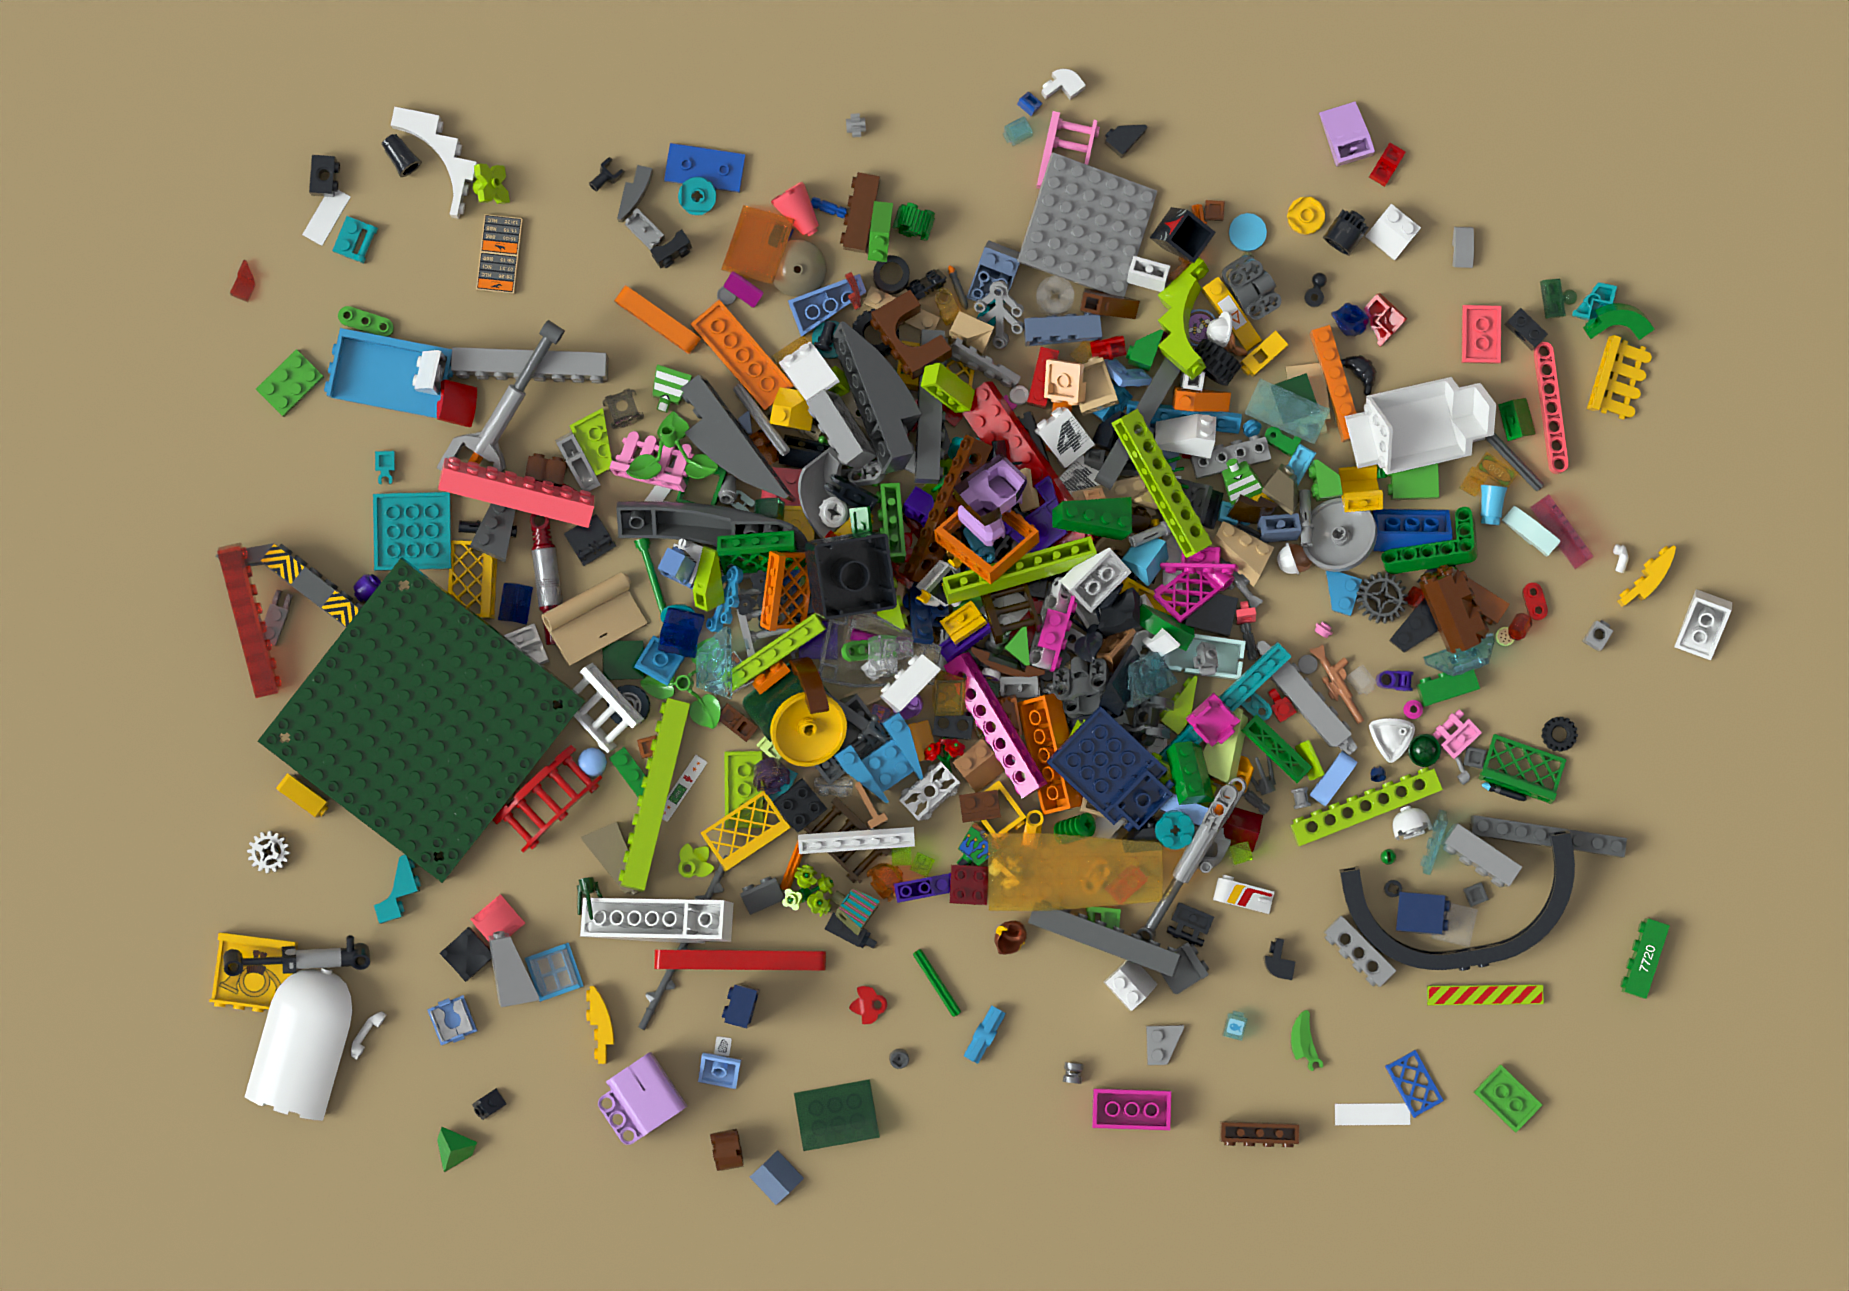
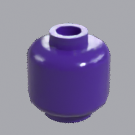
[353,574,381,602]

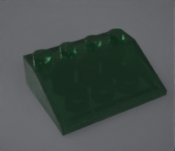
[794,1079,880,1151]

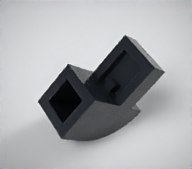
[1263,938,1296,980]

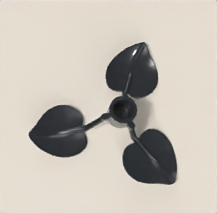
[1069,582,1124,663]

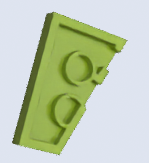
[569,408,612,477]

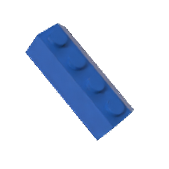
[1372,509,1452,552]

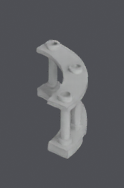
[727,564,798,659]

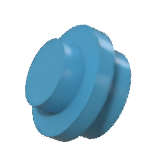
[1243,419,1262,437]

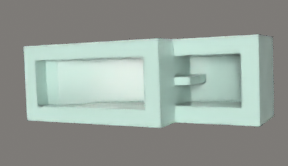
[1502,506,1561,557]

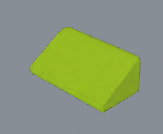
[1295,740,1325,781]

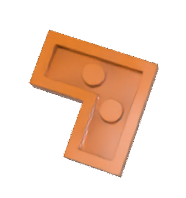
[751,659,790,694]

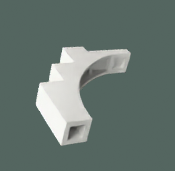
[391,107,477,219]

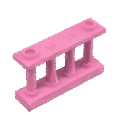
[1036,111,1100,189]

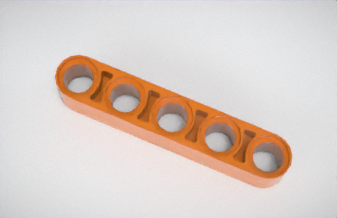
[614,285,701,354]

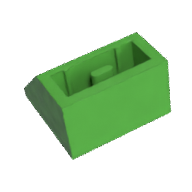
[1308,459,1343,502]

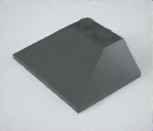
[815,693,887,785]

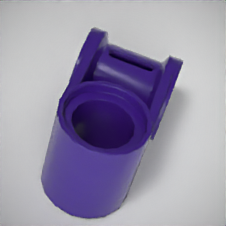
[1376,671,1414,692]

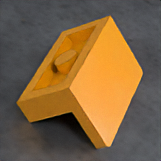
[908,720,935,762]

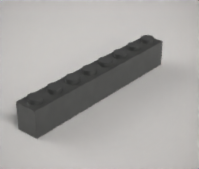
[914,329,948,484]
[1469,815,1627,858]
[1028,899,1182,977]

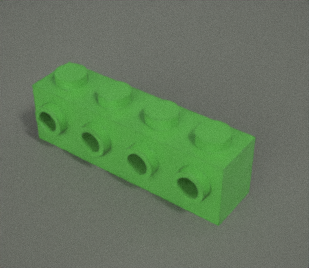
[876,483,906,563]

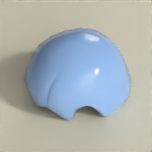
[577,747,607,779]

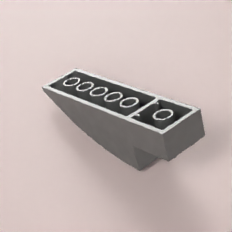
[831,321,921,474]
[680,374,795,502]

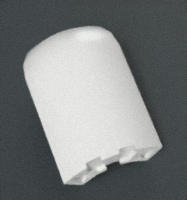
[245,968,352,1121]

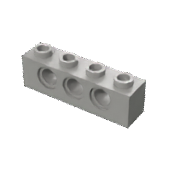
[1324,916,1396,987]

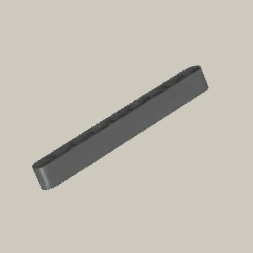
[1094,347,1193,490]

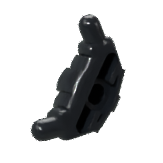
[1340,355,1377,396]

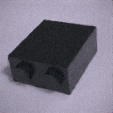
[1183,588,1238,637]

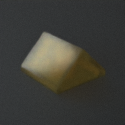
[932,670,966,716]

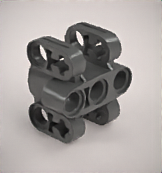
[1222,255,1282,320]
[1053,656,1112,718]
[1120,689,1175,747]

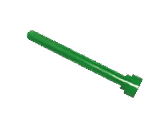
[634,538,667,627]

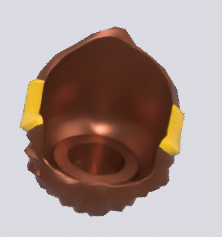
[994,920,1027,955]

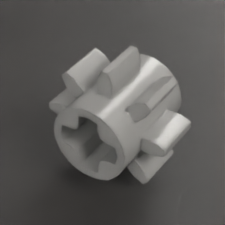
[846,113,866,137]

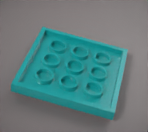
[373,492,452,571]

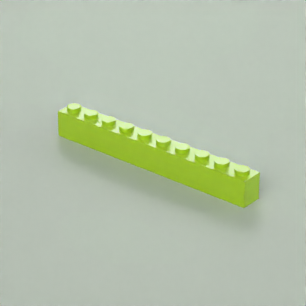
[618,698,690,892]

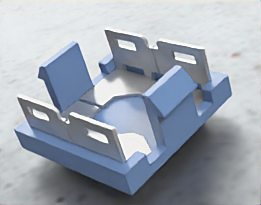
[427,995,478,1045]

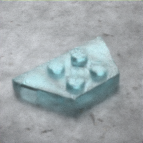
[696,626,732,699]
[1423,633,1495,676]
[1127,652,1178,708]

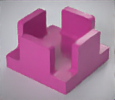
[1186,693,1241,747]

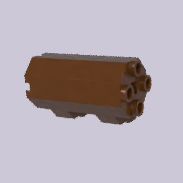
[1419,564,1489,654]

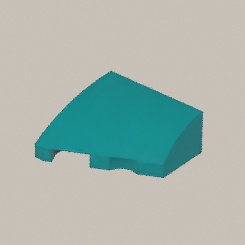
[1572,282,1618,321]

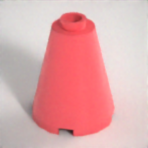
[771,181,819,237]

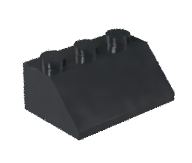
[1099,645,1146,716]

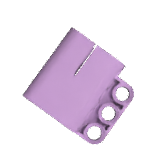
[598,1052,687,1145]

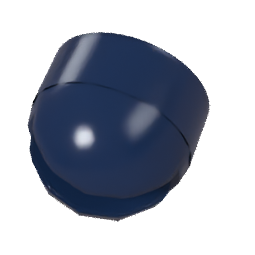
[1370,766,1386,782]

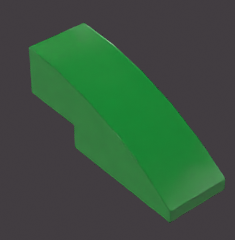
[1140,604,1195,651]

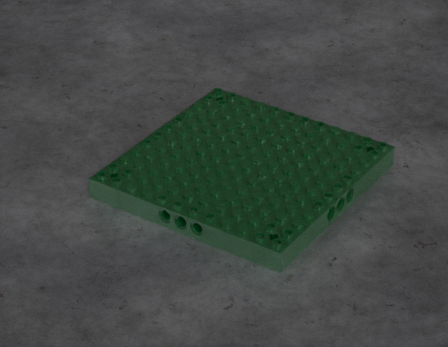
[257,557,586,883]

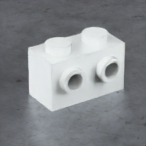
[1127,256,1170,292]

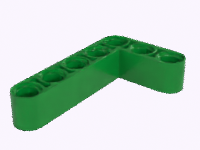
[1381,507,1478,574]

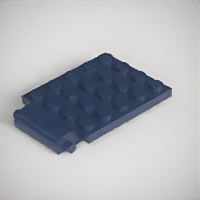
[1046,706,1175,832]

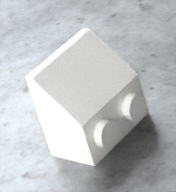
[1365,204,1421,261]

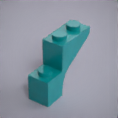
[374,855,421,924]

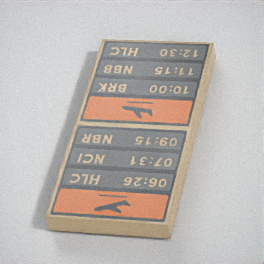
[476,214,523,294]

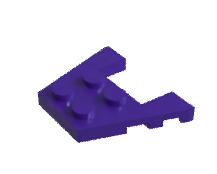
[1002,476,1068,553]

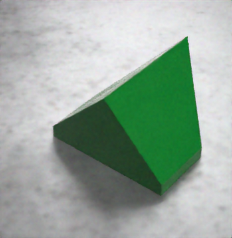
[437,1127,477,1172]

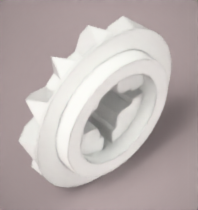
[819,497,848,528]

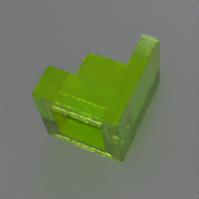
[1228,841,1253,866]
[892,847,911,866]

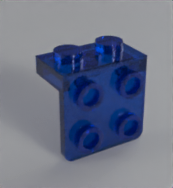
[658,607,705,658]

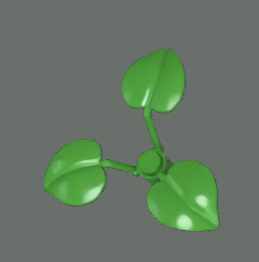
[626,411,718,479]
[640,638,723,729]

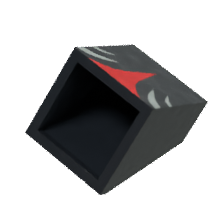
[1150,207,1216,263]

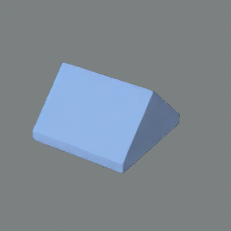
[698,1052,742,1089]

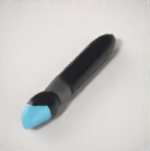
[1482,782,1527,801]

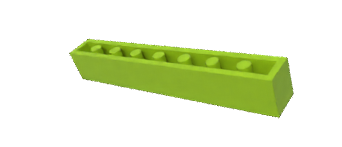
[942,536,1097,605]

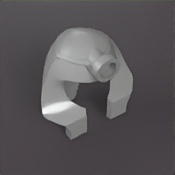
[1183,826,1231,873]

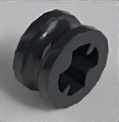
[1384,880,1402,897]

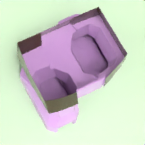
[953,453,1027,546]

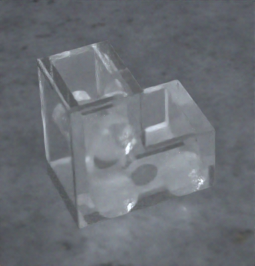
[868,635,914,678]

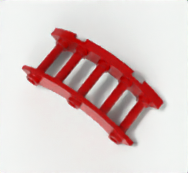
[492,745,603,853]

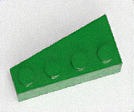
[1052,497,1132,541]

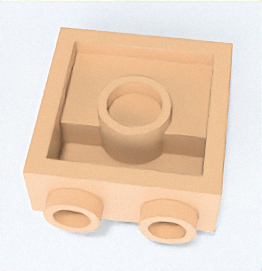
[1044,359,1086,405]

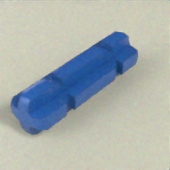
[811,197,847,218]

